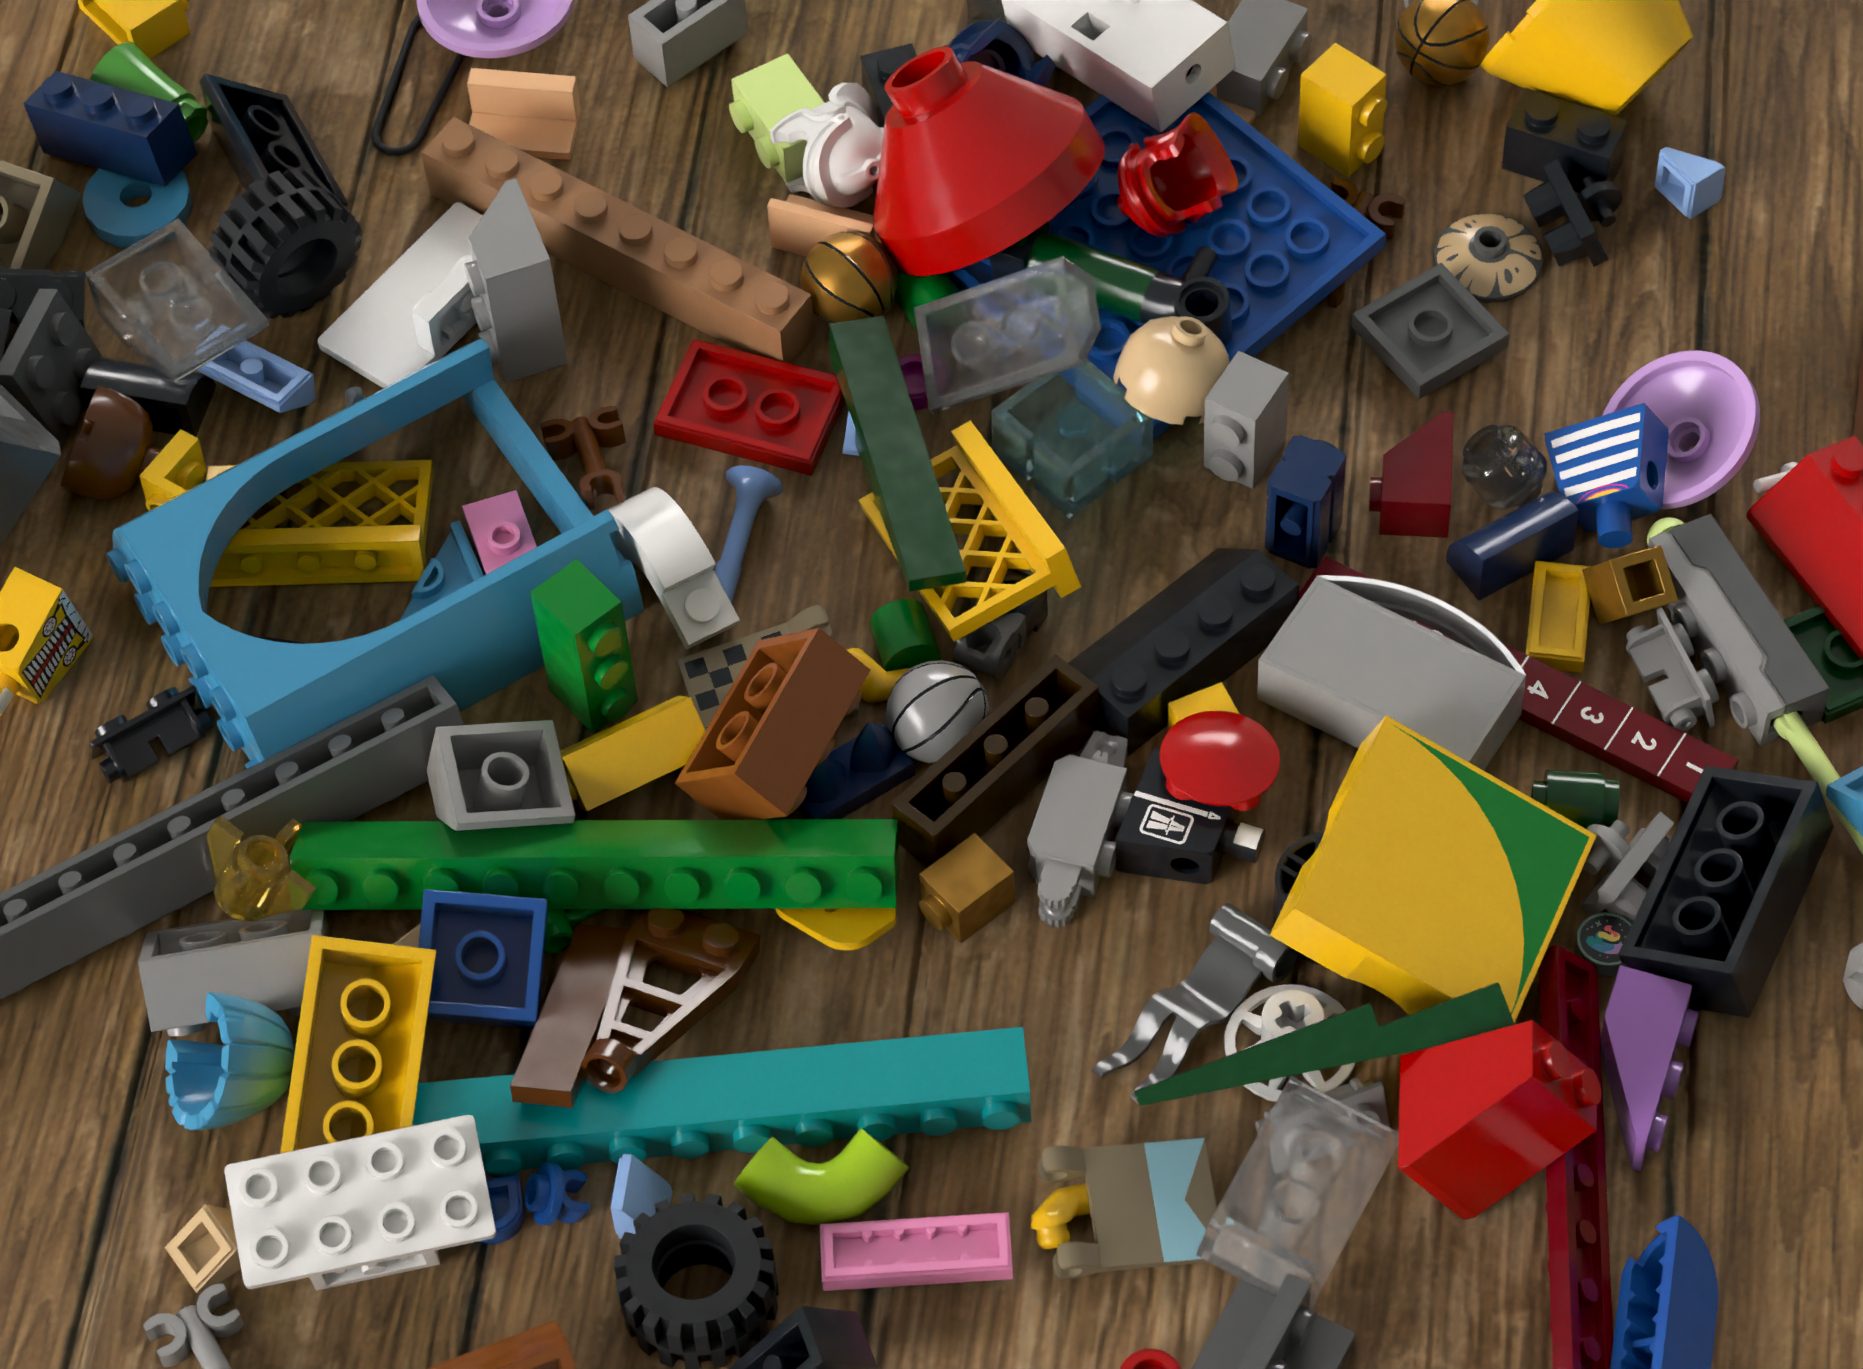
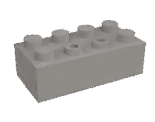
[1257,575,1526,771]

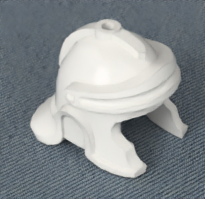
[770,82,884,208]

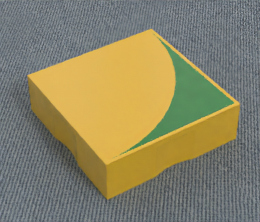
[1270,715,1597,1023]

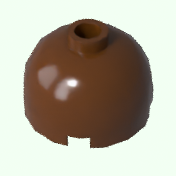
[60,385,161,501]

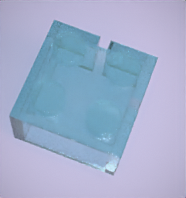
[991,349,1153,518]

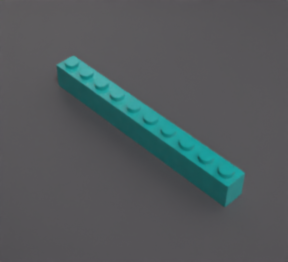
[412,1027,1031,1176]

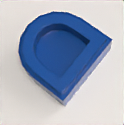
[480,1174,525,1244]

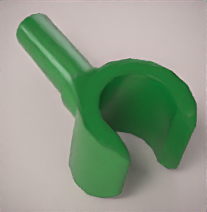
[545,909,605,954]

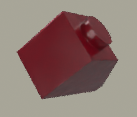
[1369,411,1454,538]

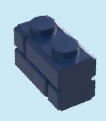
[1265,435,1346,569]

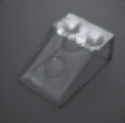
[85,218,269,382]
[1196,1076,1399,1309]

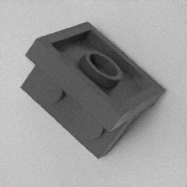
[1192,1272,1356,1369]

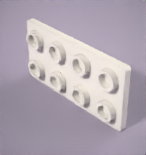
[318,202,483,388]
[224,1115,496,1291]

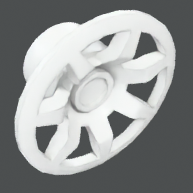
[1224,984,1356,1104]

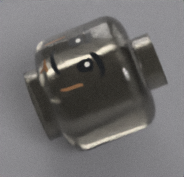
[1462,425,1547,510]

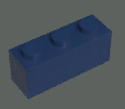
[23,71,198,187]

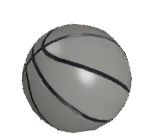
[886,660,990,764]

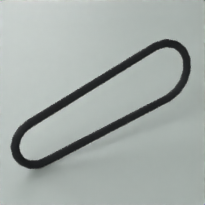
[371,14,465,156]

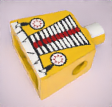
[0,567,94,716]

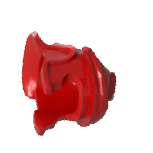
[1117,112,1239,237]

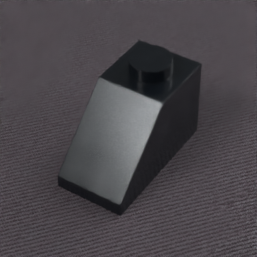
[728,1306,878,1369]

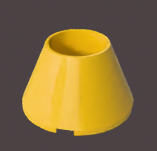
[1480,0,1694,116]

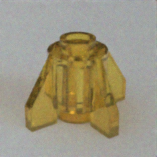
[207,815,316,921]

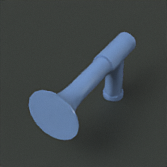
[714,465,783,604]

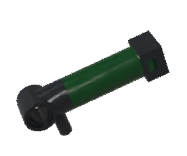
[990,222,1233,346]

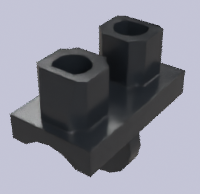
[1523,159,1622,267]

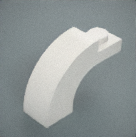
[602,487,740,650]

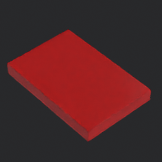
[653,339,845,476]

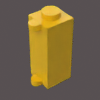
[560,696,705,811]

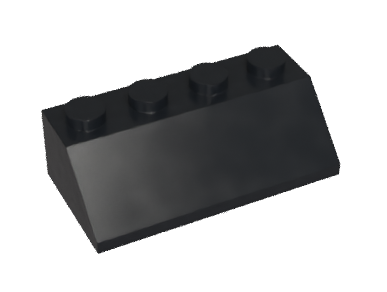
[1068,548,1299,757]
[1618,766,1834,1018]

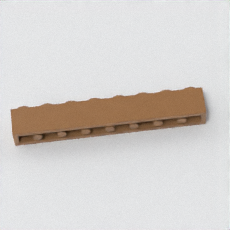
[421,117,815,364]

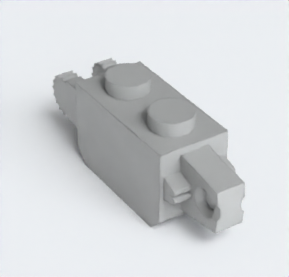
[1027,731,1134,929]

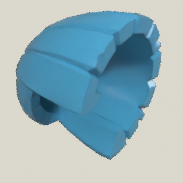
[165,992,295,1130]

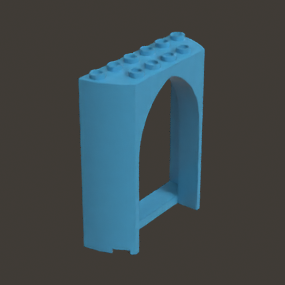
[106,338,644,769]

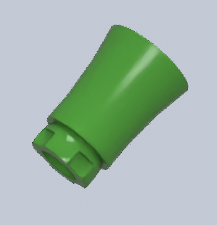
[90,42,209,143]

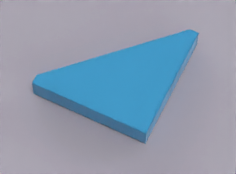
[395,520,484,623]

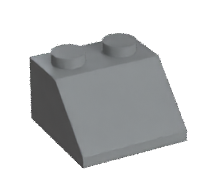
[426,720,575,831]

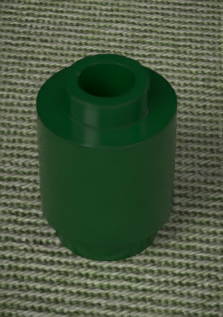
[1531,769,1619,829]

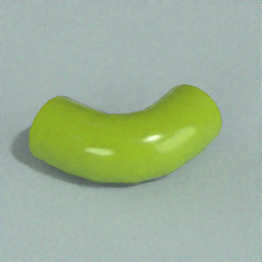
[733,1128,909,1226]

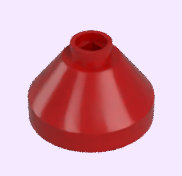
[873,46,1105,276]

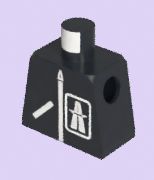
[1116,748,1266,885]

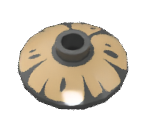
[1433,213,1544,303]

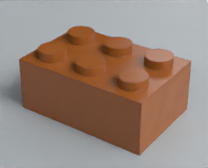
[675,628,870,820]

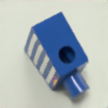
[1544,403,1669,548]

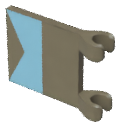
[1037,1138,1225,1280]

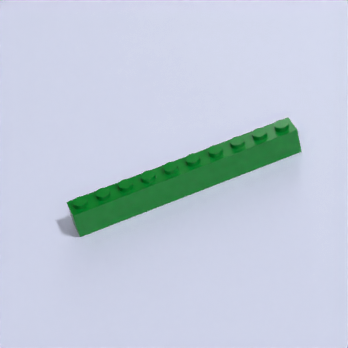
[289,819,900,910]

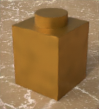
[1582,545,1678,625]
[919,833,1015,944]

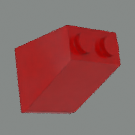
[1398,1020,1601,1220]

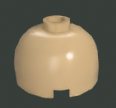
[1113,316,1230,425]

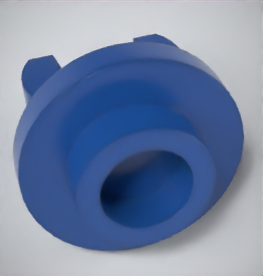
[524,1162,590,1226]

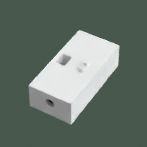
[1001,0,1236,132]

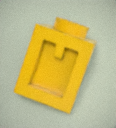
[139,429,207,511]

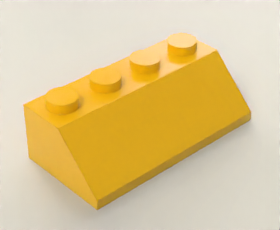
[280,935,436,1154]

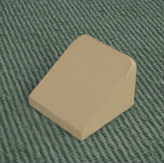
[165,1204,241,1294]

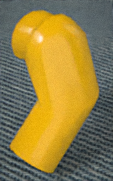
[1031,1183,1091,1249]

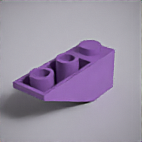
[1600,965,1699,1172]

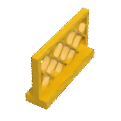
[858,420,1081,642]
[206,460,434,587]

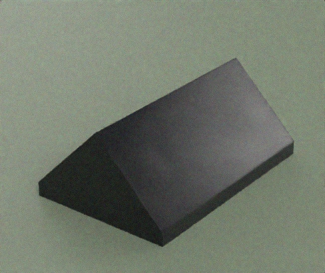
[199,73,349,207]

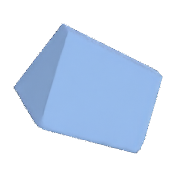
[190,329,316,413]

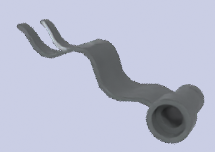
[1092,903,1301,1103]

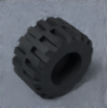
[209,169,362,319]
[614,1193,779,1369]

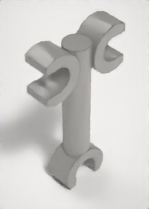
[143,1283,244,1369]

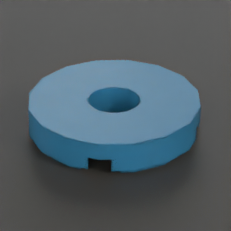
[82,168,193,248]

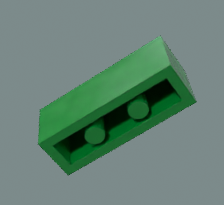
[530,558,638,733]

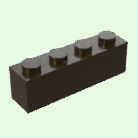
[891,654,1101,867]

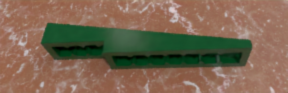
[829,315,966,592]
[1134,982,1515,1106]

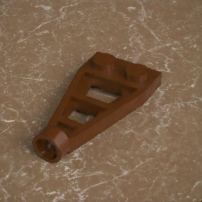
[581,907,761,1093]

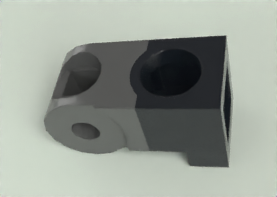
[954,569,1048,679]

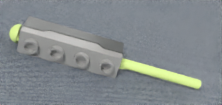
[1647,513,1863,855]

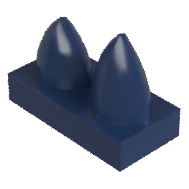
[797,723,915,819]

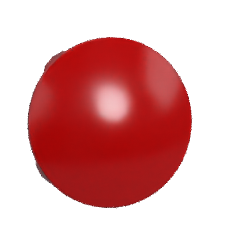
[1160,711,1280,811]

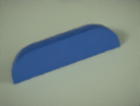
[1610,1215,1718,1369]

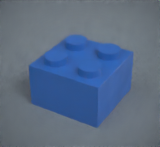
[418,889,549,1029]

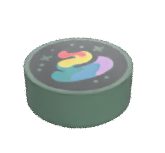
[1575,913,1632,976]

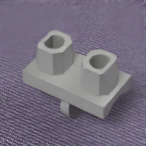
[1579,812,1674,924]

